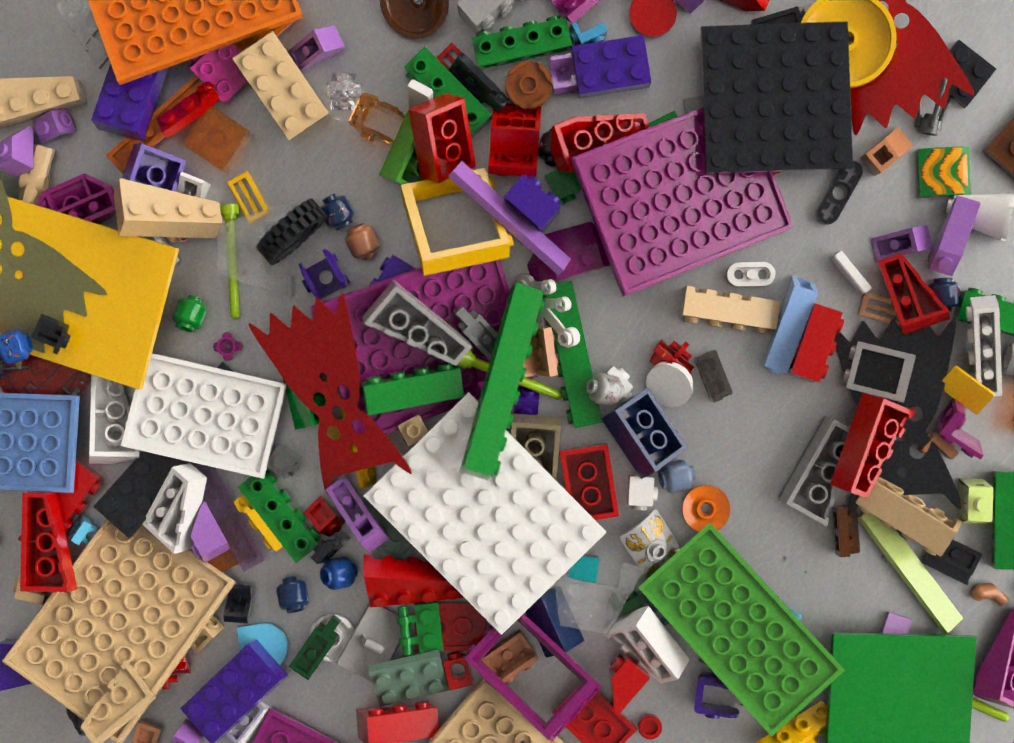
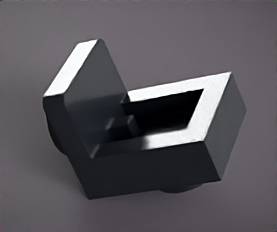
[31,314,71,354]
[223,584,253,623]

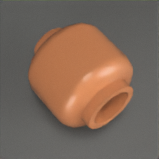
[345,223,380,260]

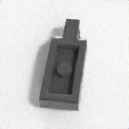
[452,305,498,362]

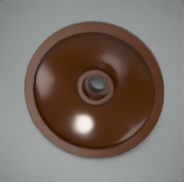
[380,0,449,39]

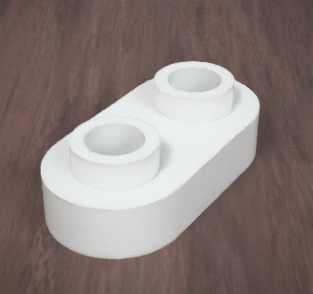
[726,262,775,287]

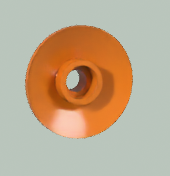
[682,485,731,532]

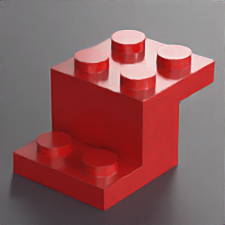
[488,103,542,177]

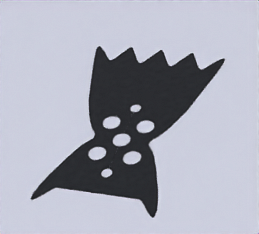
[834,318,961,514]

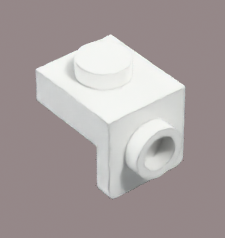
[606,366,633,404]

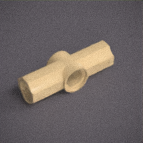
[18,144,55,205]

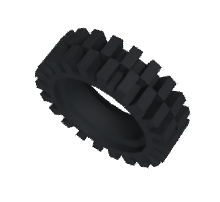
[256,198,327,265]

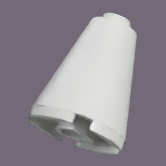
[946,193,1014,242]

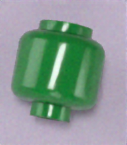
[172,295,207,333]

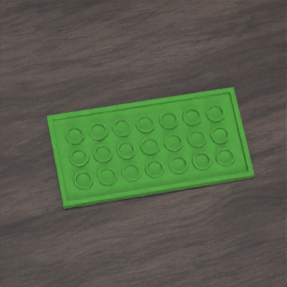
[638,523,845,737]

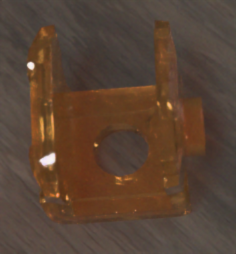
[349,93,405,145]

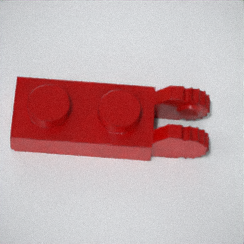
[156,82,219,138]

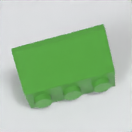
[379,111,427,186]

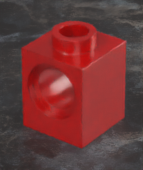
[443,651,474,690]

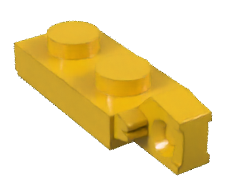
[233,494,283,552]

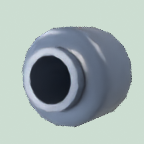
[658,459,696,493]

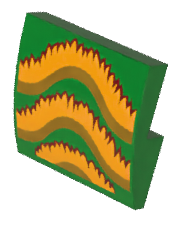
[918,146,972,198]

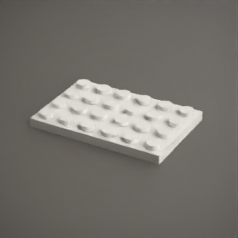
[121,353,287,479]

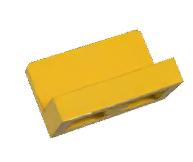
[942,366,995,415]

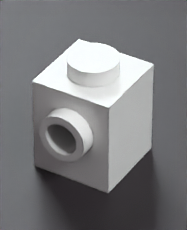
[627,475,658,511]

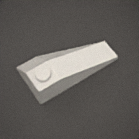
[89,374,139,464]

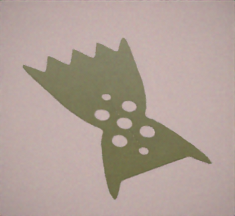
[0,176,107,370]

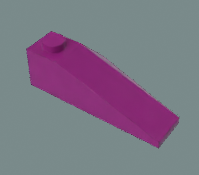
[973,608,1014,709]

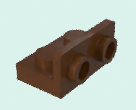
[832,505,860,557]

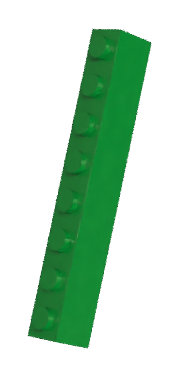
[459,282,545,480]

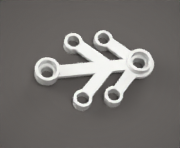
[514,274,580,348]

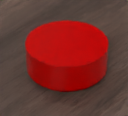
[638,714,662,740]

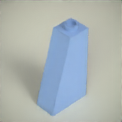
[763,275,818,374]

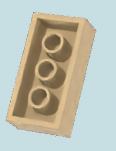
[232,30,329,140]

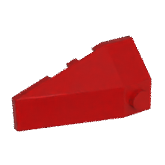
[550,113,650,172]

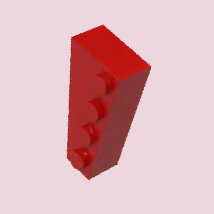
[830,393,915,498]

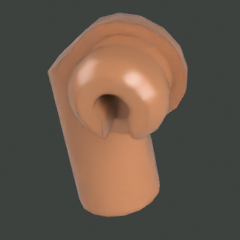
[971,583,1009,606]

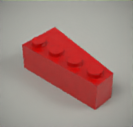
[20,491,78,592]
[364,554,464,608]

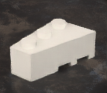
[142,463,207,554]
[603,606,690,683]

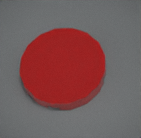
[629,0,677,38]

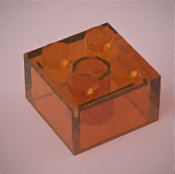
[182,106,253,174]

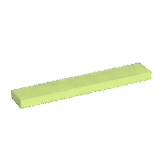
[857,512,963,634]

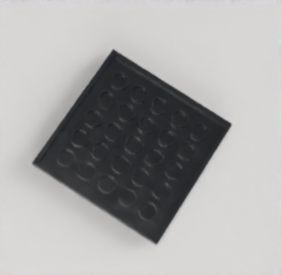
[700,21,853,174]

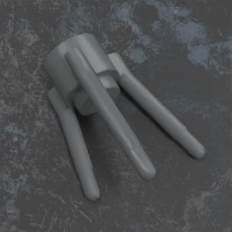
[915,78,953,136]

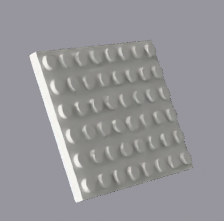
[364,392,606,635]

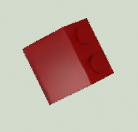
[609,652,650,715]

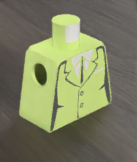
[958,478,993,525]

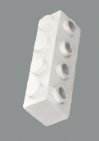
[966,295,1002,397]

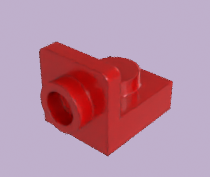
[303,496,346,537]

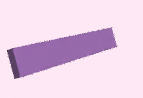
[448,161,571,275]

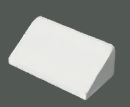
[226,701,270,743]

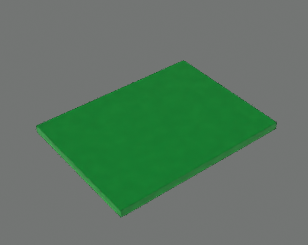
[825,632,976,743]

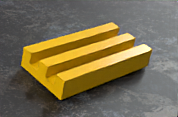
[227,171,271,225]

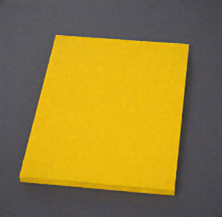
[0,196,179,390]

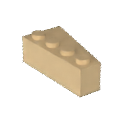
[0,76,87,129]
[114,178,222,238]
[678,286,781,334]
[856,477,963,557]

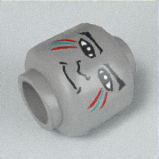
[586,373,624,407]

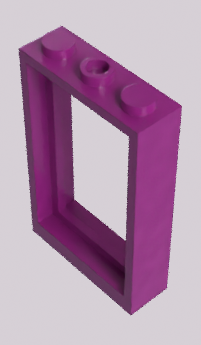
[465,614,602,742]

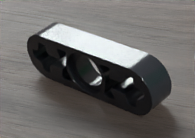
[816,161,863,225]

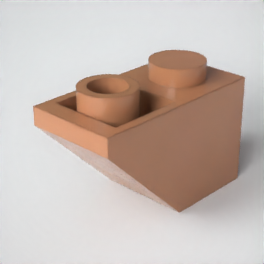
[860,127,913,176]

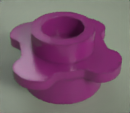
[213,332,242,361]

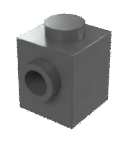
[267,444,302,479]

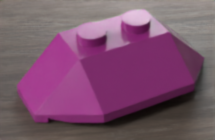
[36,173,116,224]
[527,222,610,282]

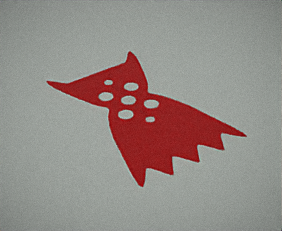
[851,0,974,135]
[249,292,412,495]

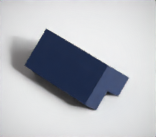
[525,586,585,658]

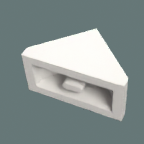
[177,172,211,199]

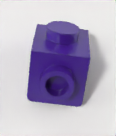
[514,386,540,415]

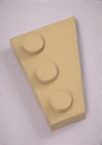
[81,659,156,743]

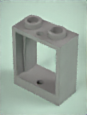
[842,341,916,403]

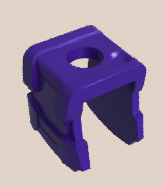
[299,249,350,300]
[694,672,739,719]

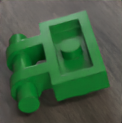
[396,602,444,655]

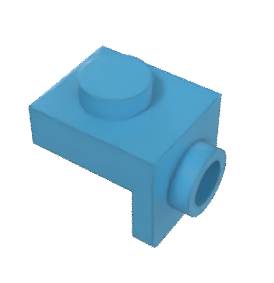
[569,21,607,45]

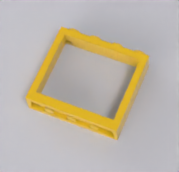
[401,168,513,276]

